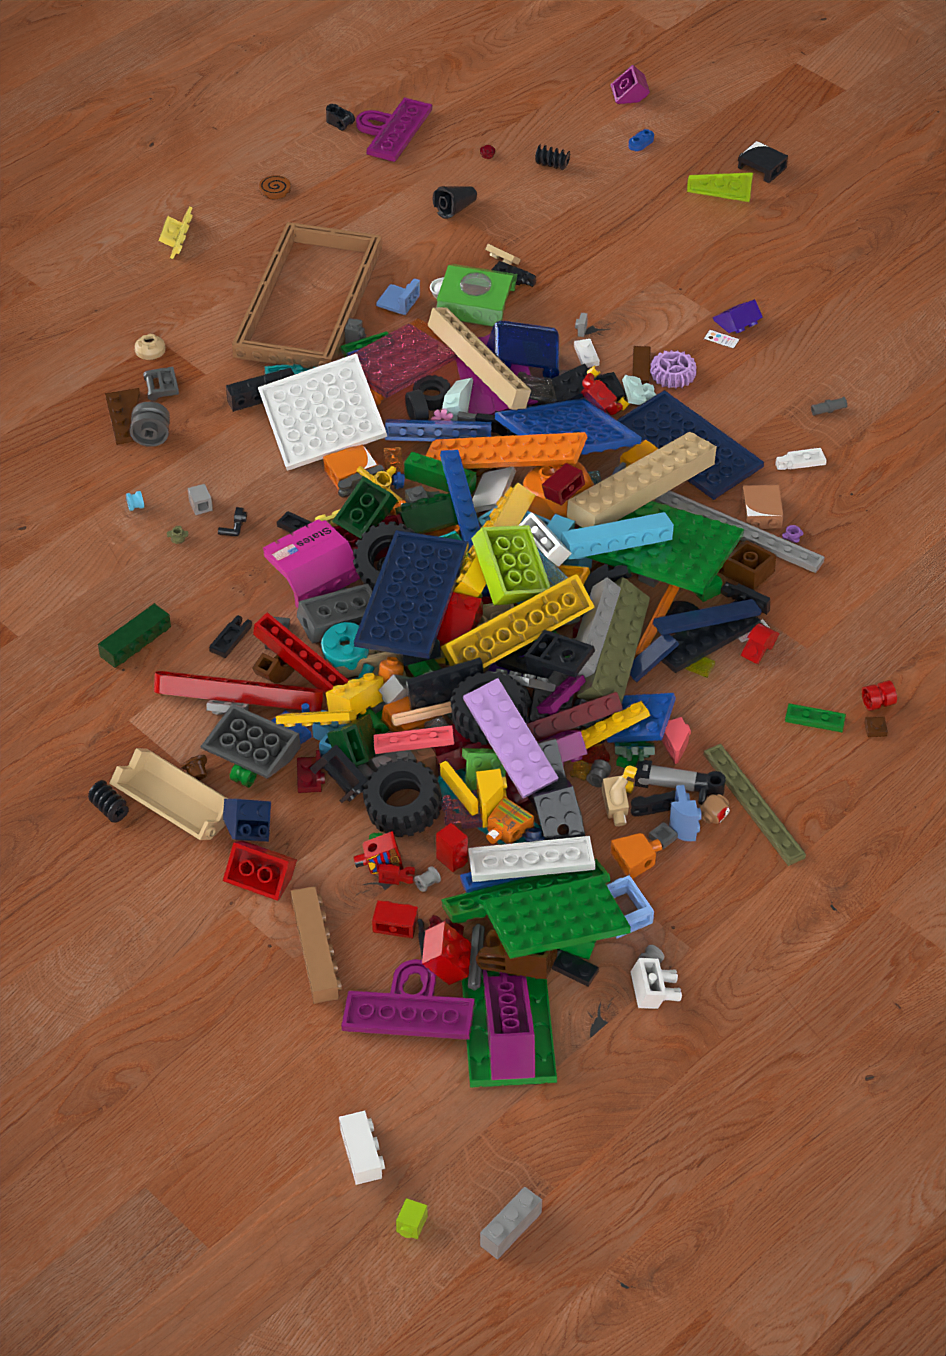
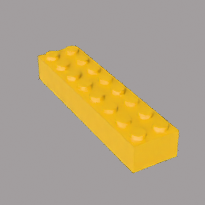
[453,483,536,597]
[441,574,595,668]

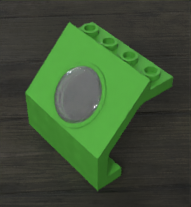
[436,264,517,328]

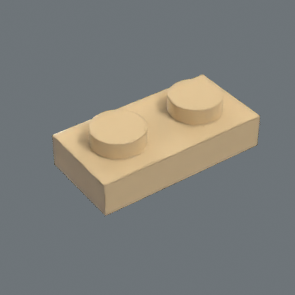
[485,244,521,265]

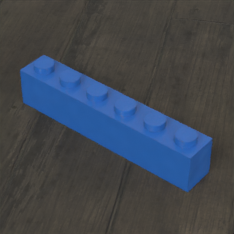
[385,419,492,441]

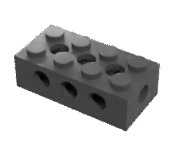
[297,584,372,644]

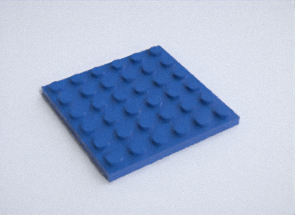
[495,398,642,455]

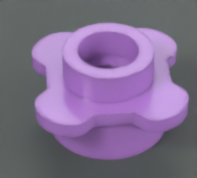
[782,525,803,543]

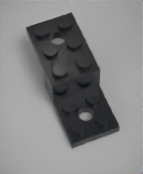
[496,630,595,679]

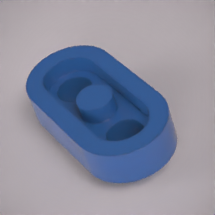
[628,129,654,151]

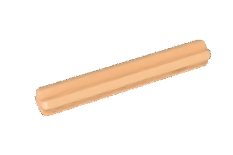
[391,701,452,726]

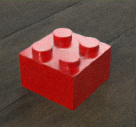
[422,921,472,985]

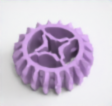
[650,350,697,389]

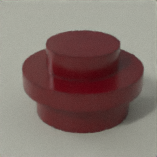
[480,145,495,159]

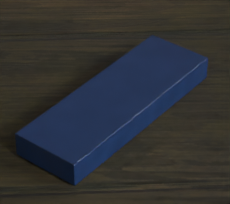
[629,634,679,683]

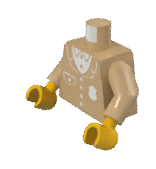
[601,765,637,826]

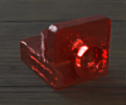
[578,744,610,764]

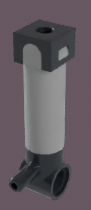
[635,759,726,805]

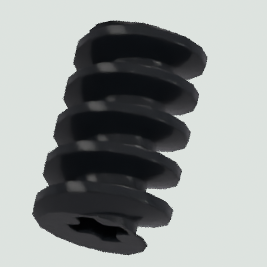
[535,144,571,170]
[88,780,129,823]

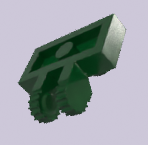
[615,742,655,761]

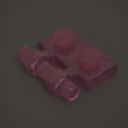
[442,790,482,829]

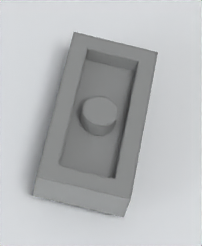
[206,700,249,715]

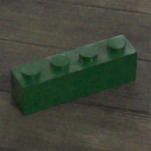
[98,603,171,668]

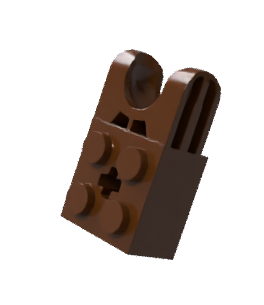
[719,540,777,590]
[476,929,557,979]

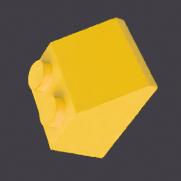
[476,769,507,828]

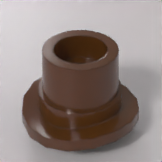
[180,755,207,780]

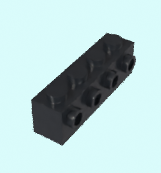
[226,367,295,412]

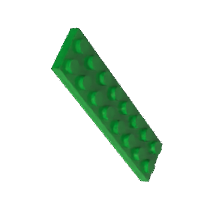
[441,859,611,923]

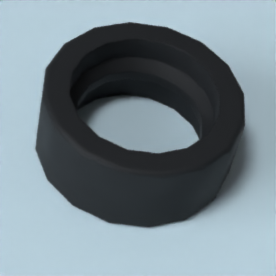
[405,389,429,420]

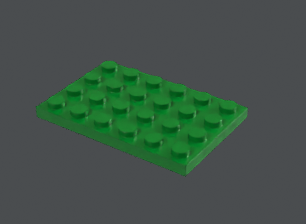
[483,876,631,959]

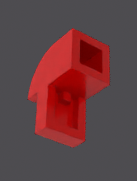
[740,623,780,665]

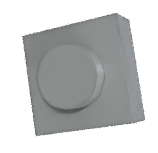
[575,313,588,337]

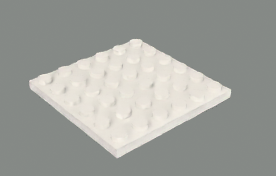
[258,354,387,471]

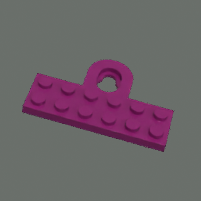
[356,97,432,162]
[341,959,475,1040]

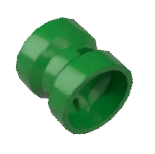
[230,764,257,788]

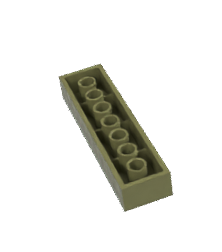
[577,577,650,705]

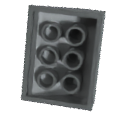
[201,704,301,779]

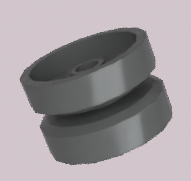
[130,402,170,446]

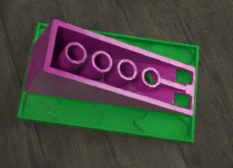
[462,969,557,1088]

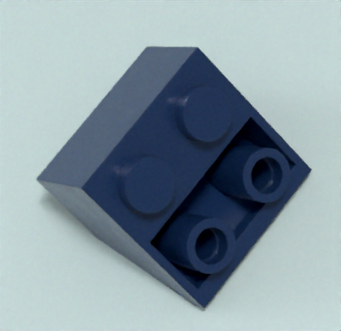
[223,799,271,842]

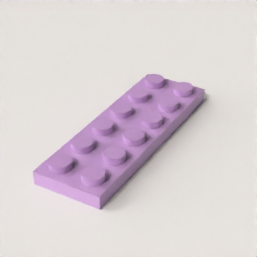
[463,678,558,799]

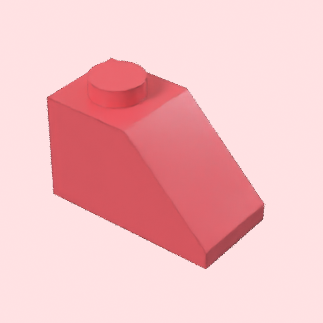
[661,717,691,764]

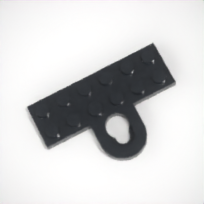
[661,600,761,673]

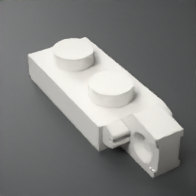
[775,448,827,470]

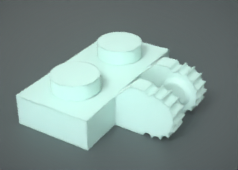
[622,375,656,405]

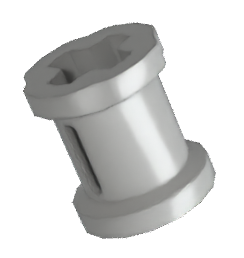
[414,866,441,892]

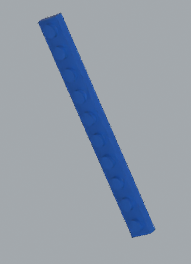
[440,450,490,597]

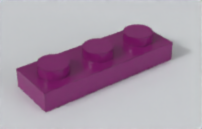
[536,675,586,715]

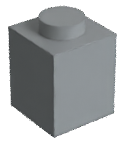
[188,484,213,515]

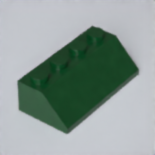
[395,493,478,534]

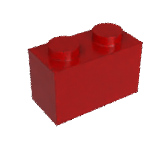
[436,823,468,872]
[372,900,418,939]

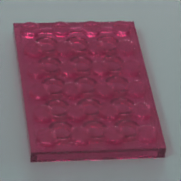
[347,323,457,398]

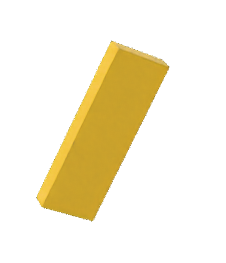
[440,761,478,816]

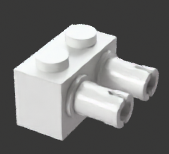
[631,958,682,1009]

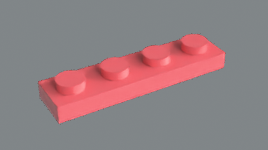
[374,725,454,754]

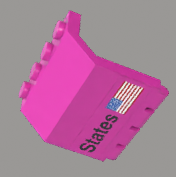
[263,519,360,608]

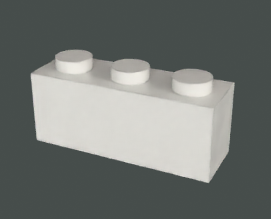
[519,512,572,567]
[339,1111,385,1185]

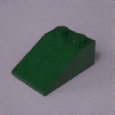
[333,476,398,540]

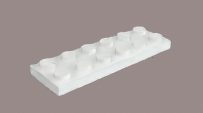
[468,836,595,882]

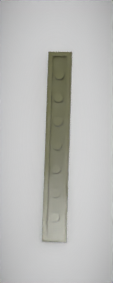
[704,744,806,866]

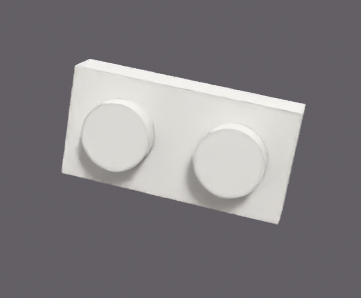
[574,339,600,367]

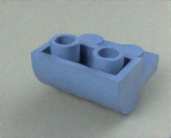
[669,785,701,841]

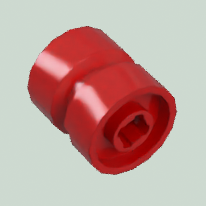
[862,680,897,711]

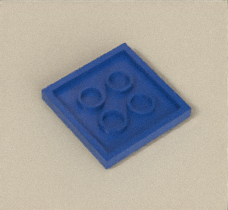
[606,693,676,743]

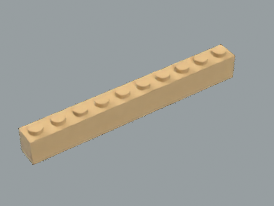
[428,308,531,410]

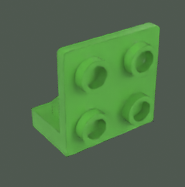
[462,748,506,792]

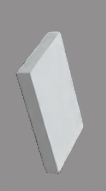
[472,467,516,513]

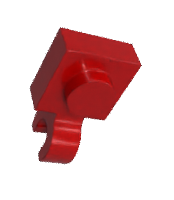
[378,864,415,885]

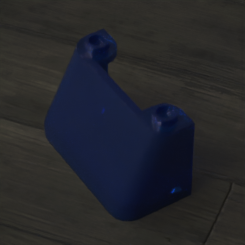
[486,321,560,380]

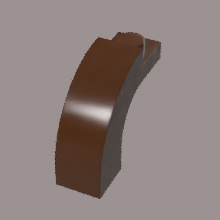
[252,653,295,684]

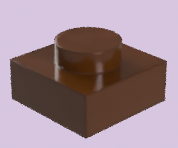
[864,717,888,737]

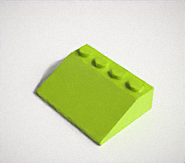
[471,525,550,605]

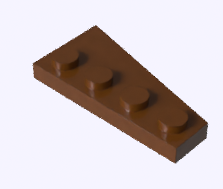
[105,388,140,445]

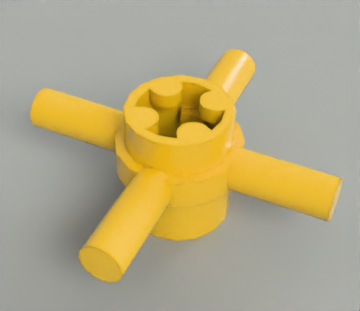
[356,466,402,503]

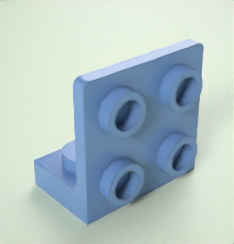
[376,279,420,315]

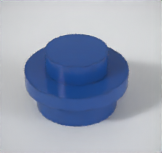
[391,471,405,489]

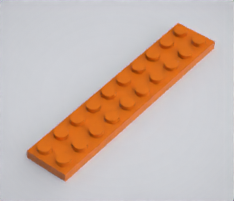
[426,432,588,469]

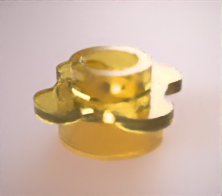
[569,761,591,781]

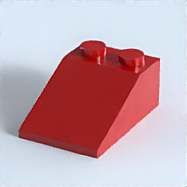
[437,592,483,650]

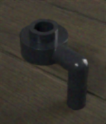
[218,507,247,536]

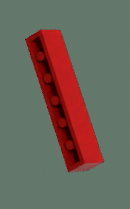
[253,612,349,695]

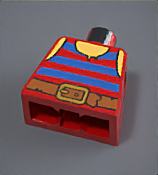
[353,831,404,875]

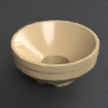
[135,334,166,360]

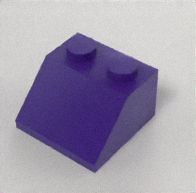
[712,299,763,334]

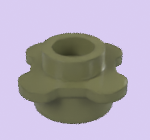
[166,526,188,544]

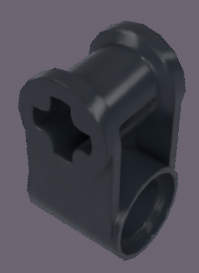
[326,104,355,131]

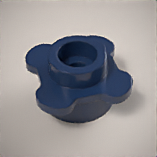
[522,828,545,842]

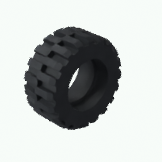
[353,522,415,592]
[451,671,527,745]
[363,758,443,837]

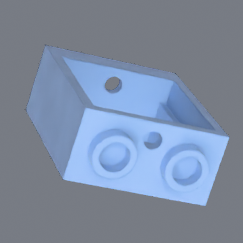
[607,875,654,938]

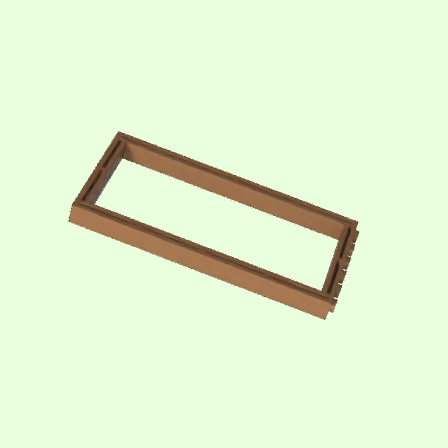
[232,222,382,369]

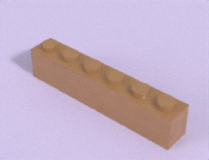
[291,886,342,1004]

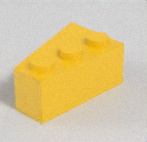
[326,673,384,721]

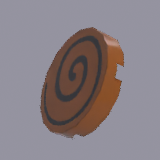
[259,175,291,199]

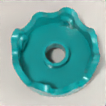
[321,622,369,670]

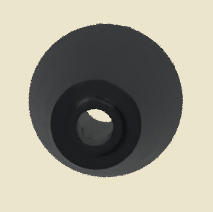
[432,186,477,219]

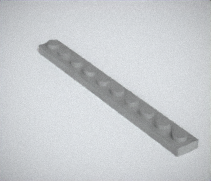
[655,490,825,573]

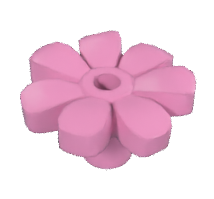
[431,409,453,421]

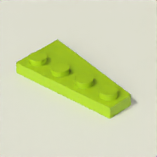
[687,173,753,202]

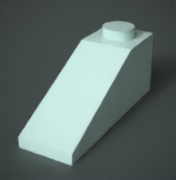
[442,378,473,421]

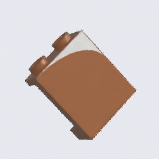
[741,485,783,529]

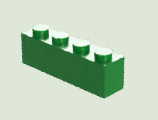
[404,452,476,495]

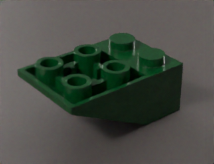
[327,714,377,767]

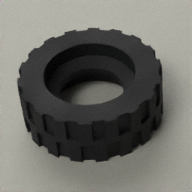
[413,375,451,411]

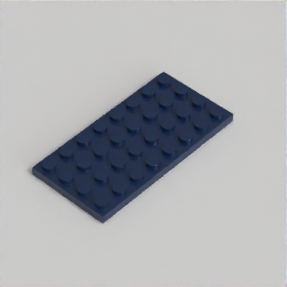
[617,390,764,500]
[354,530,469,659]

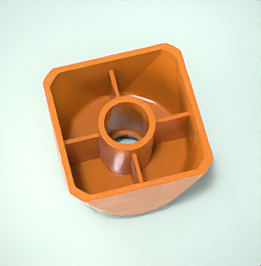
[523,461,595,529]

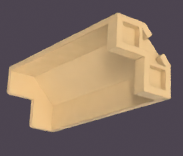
[109,748,228,840]

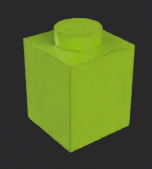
[396,1198,428,1239]

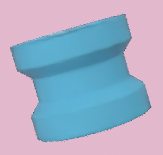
[126,491,144,511]

